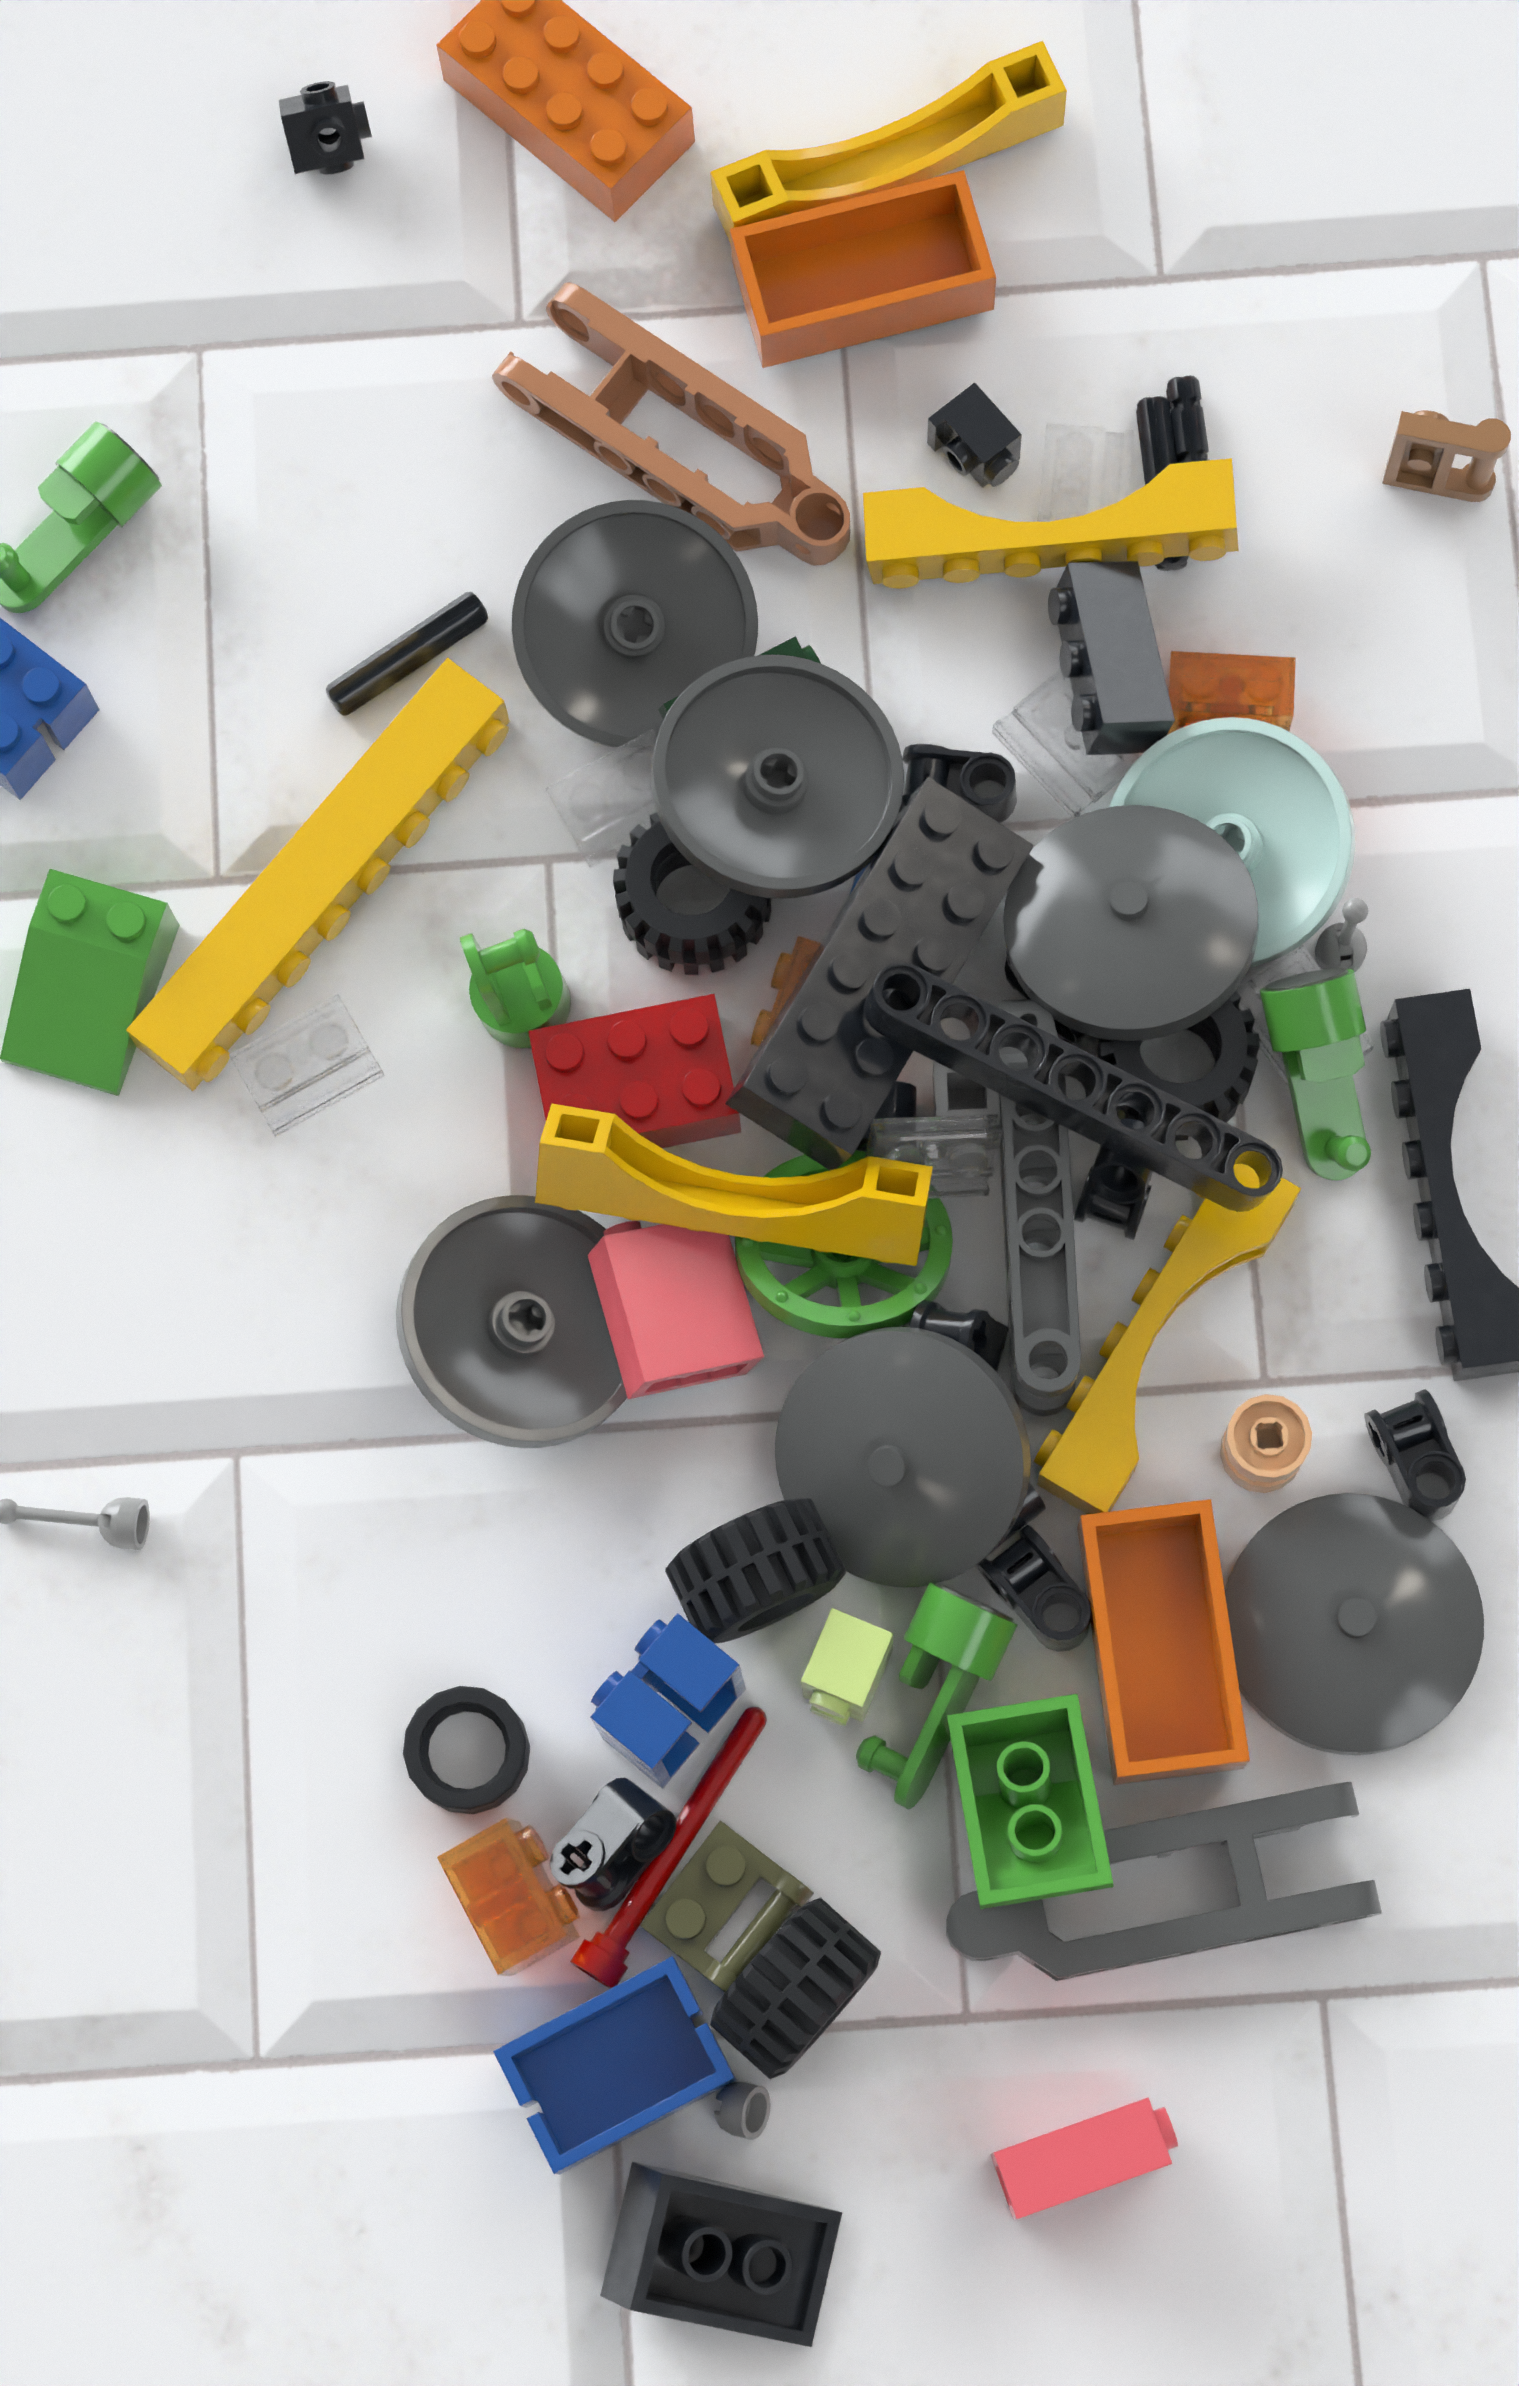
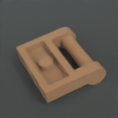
[1382,410,1511,502]

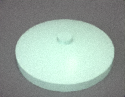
[1109,717,1355,967]

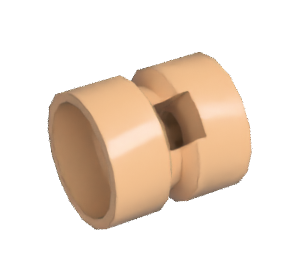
[1220,1394,1312,1493]

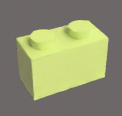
[801,1608,893,1726]

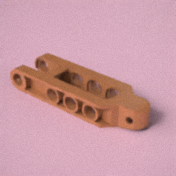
[492,282,850,566]

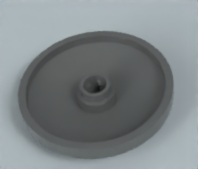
[511,500,758,749]
[651,655,904,899]
[1003,805,1259,1041]
[396,1195,627,1448]
[775,1327,1031,1587]
[1225,1493,1484,1755]

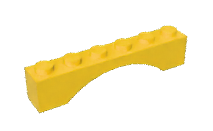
[710,40,1067,244]
[863,458,1239,589]
[535,1104,933,1266]
[1033,1164,1301,1514]

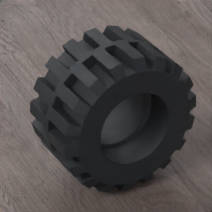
[613,812,772,975]
[1097,991,1260,1141]
[665,1498,846,1643]
[710,1898,881,2079]

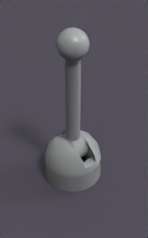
[1315,898,1368,972]
[0,1497,150,1550]

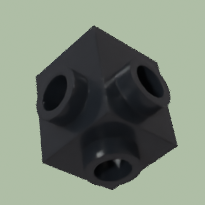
[279,81,372,174]

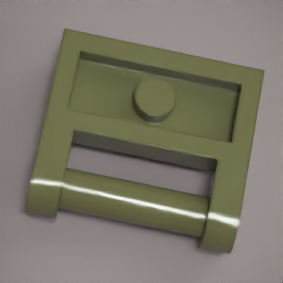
[640,1820,814,1992]

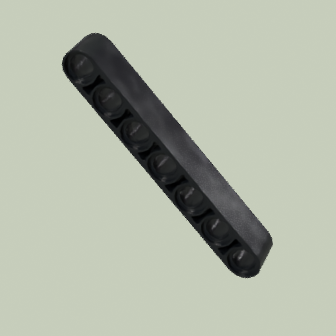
[864,962,1283,1212]

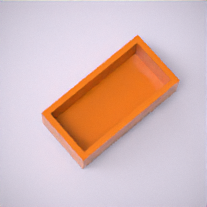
[436,0,695,222]
[730,170,996,368]
[1077,1499,1250,1785]

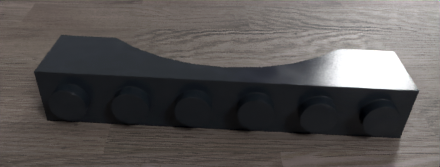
[1380,989,1519,1381]

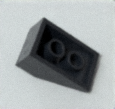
[600,2162,842,2347]

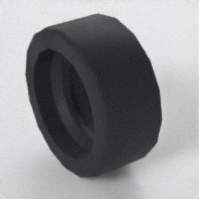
[403,1686,530,1814]

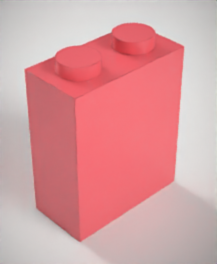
[588,1221,764,1399]
[990,2097,1178,2219]

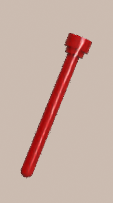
[570,1706,767,1989]

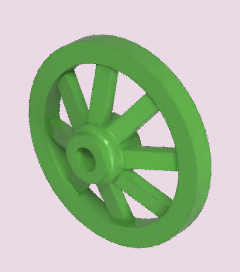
[735,1150,953,1339]

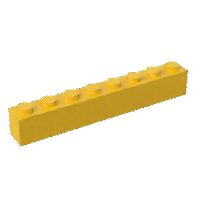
[126,657,510,1091]

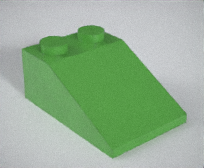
[0,869,180,1096]
[947,1694,1114,1909]

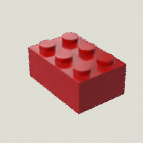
[528,993,742,1148]

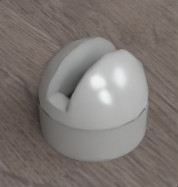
[714,2082,771,2140]

